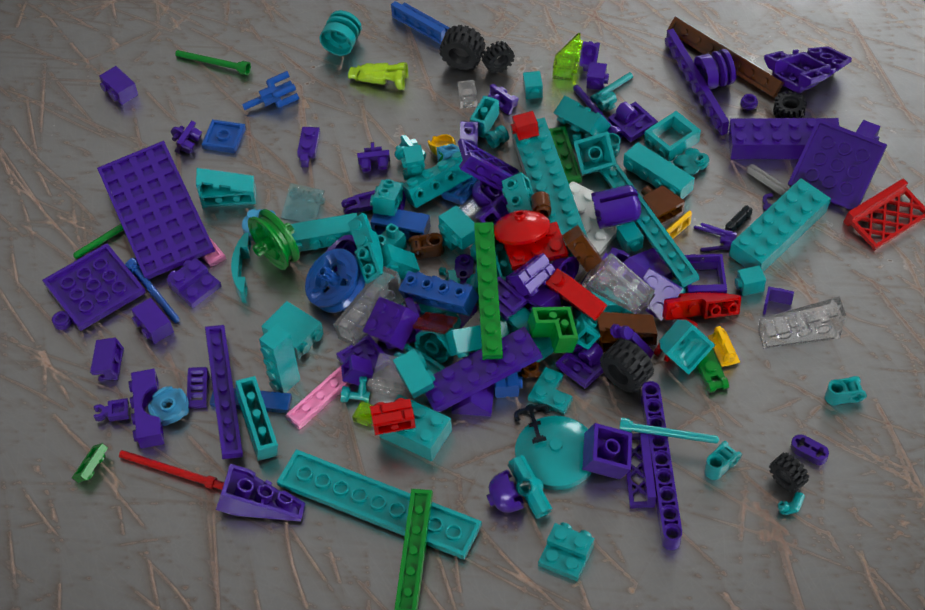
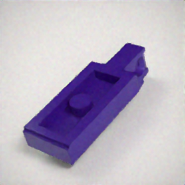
[297,127,320,168]

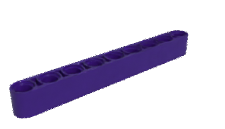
[641,381,682,551]

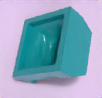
[659,320,715,374]

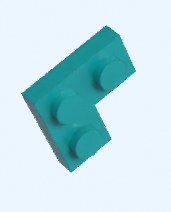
[528,367,573,416]

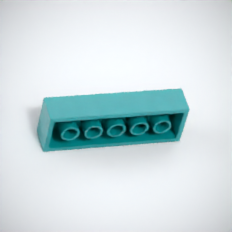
[729,178,831,272]

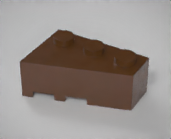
[596,312,658,353]

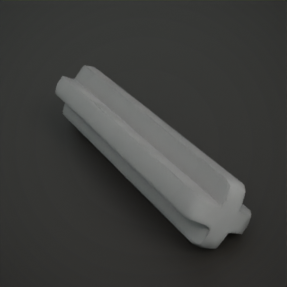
[747,164,790,196]

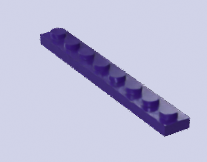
[665,29,729,135]
[205,325,243,459]

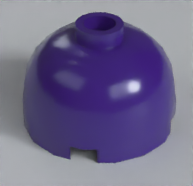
[472,179,507,208]
[486,470,525,513]

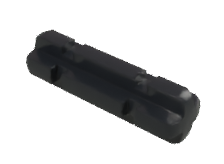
[725,205,753,232]

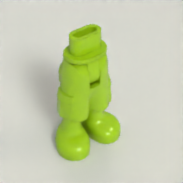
[348,62,408,90]

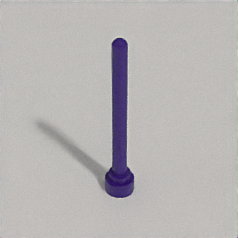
[573,85,624,139]

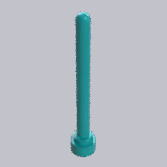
[619,417,719,444]

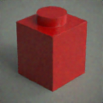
[510,111,539,141]

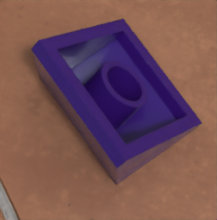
[451,383,495,416]

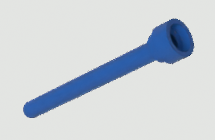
[125,258,180,323]

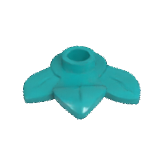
[673,148,710,176]

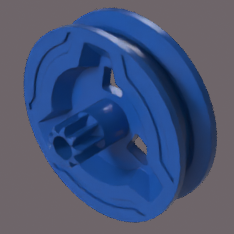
[305,249,365,313]

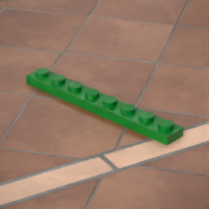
[474,222,503,360]

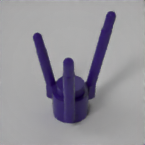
[694,223,737,252]

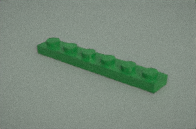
[394,489,433,610]

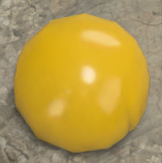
[427,134,456,156]

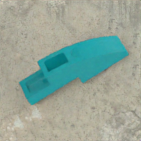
[348,213,383,284]

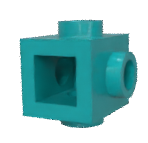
[574,314,600,350]

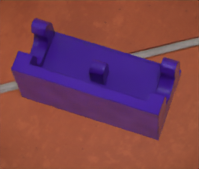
[90,337,124,381]

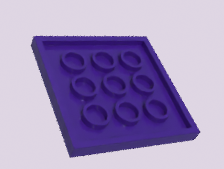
[788,118,887,210]
[42,243,146,331]

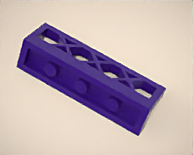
[626,432,656,509]

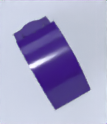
[475,195,509,225]

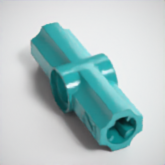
[508,455,552,519]

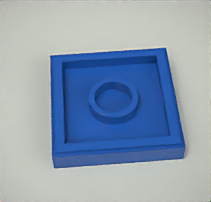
[201,119,246,153]

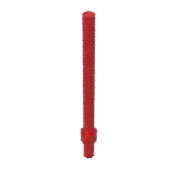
[119,450,224,490]

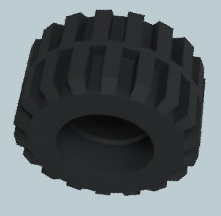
[439,25,486,71]
[600,339,654,393]

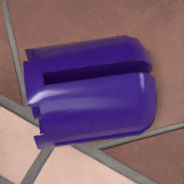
[591,185,641,229]

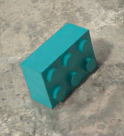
[379,394,452,461]

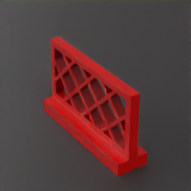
[843,178,925,251]

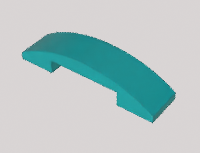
[231,233,252,303]

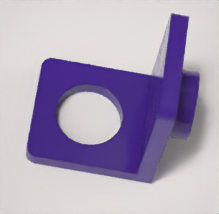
[763,286,794,315]

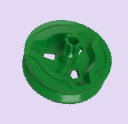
[248,209,300,270]

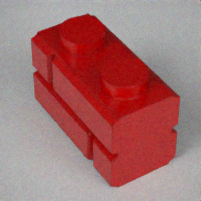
[370,398,416,436]

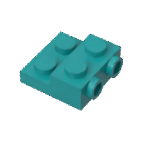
[538,522,595,582]

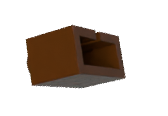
[562,225,603,272]

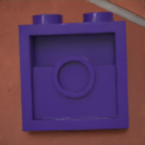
[167,257,222,308]

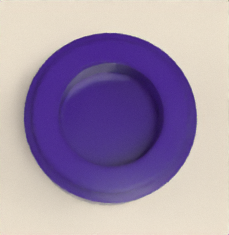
[52,311,72,330]

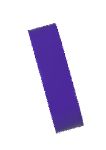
[790,434,829,465]

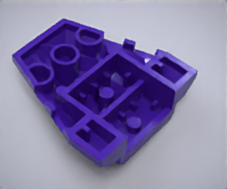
[764,46,852,93]

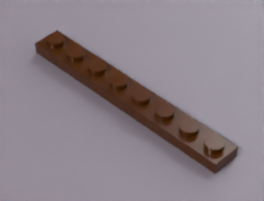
[667,17,784,98]

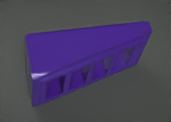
[187,367,210,409]

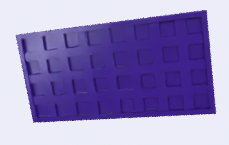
[97,141,215,279]

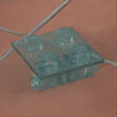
[281,183,325,222]

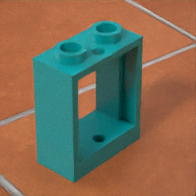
[644,111,701,162]

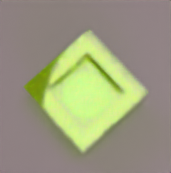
[352,401,374,427]

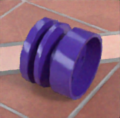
[694,49,736,90]

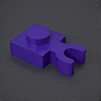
[94,398,130,422]

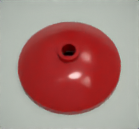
[494,210,551,245]

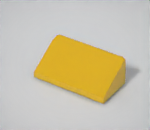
[666,210,692,239]

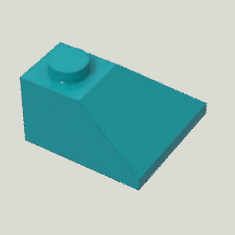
[574,131,617,176]

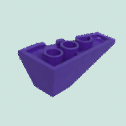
[216,464,305,521]

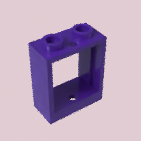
[685,254,727,293]

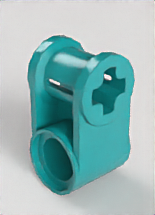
[824,376,867,405]
[704,441,742,480]

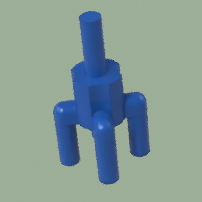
[242,71,299,110]

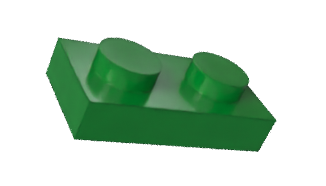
[72,443,108,483]

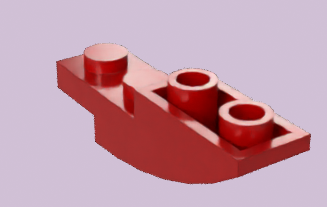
[663,292,741,320]

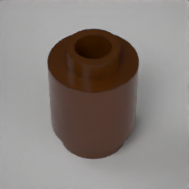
[531,191,552,218]

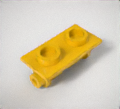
[707,326,740,367]

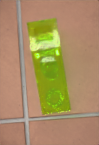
[553,33,583,81]

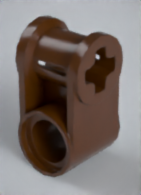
[408,233,445,260]

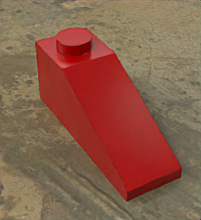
[545,268,607,321]

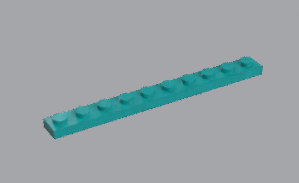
[599,162,700,288]

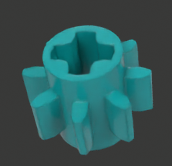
[595,89,617,112]

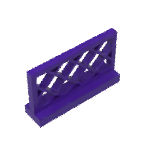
[458,138,519,192]

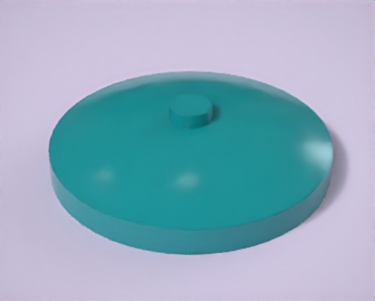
[515,416,592,490]

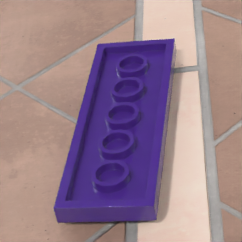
[425,326,543,413]

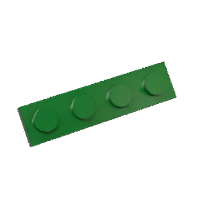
[549,126,582,184]

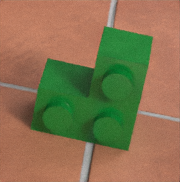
[527,307,578,353]

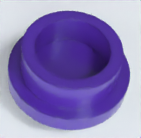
[740,94,758,110]

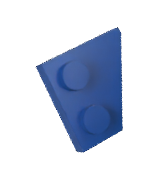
[441,177,478,205]

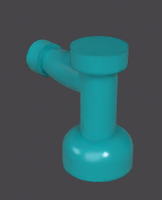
[341,377,371,404]

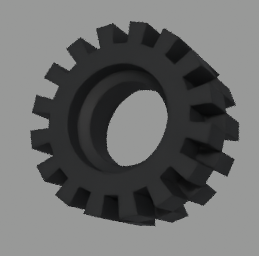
[481,41,515,74]
[773,91,807,118]
[769,452,809,493]

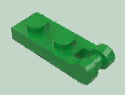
[697,348,729,393]

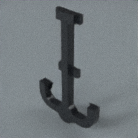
[514,404,550,444]

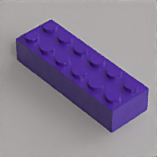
[728,118,839,159]

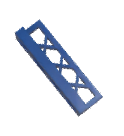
[391,1,450,44]

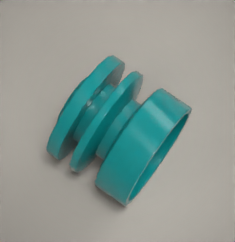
[319,10,362,56]

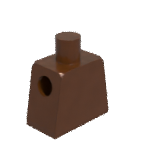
[641,186,685,225]

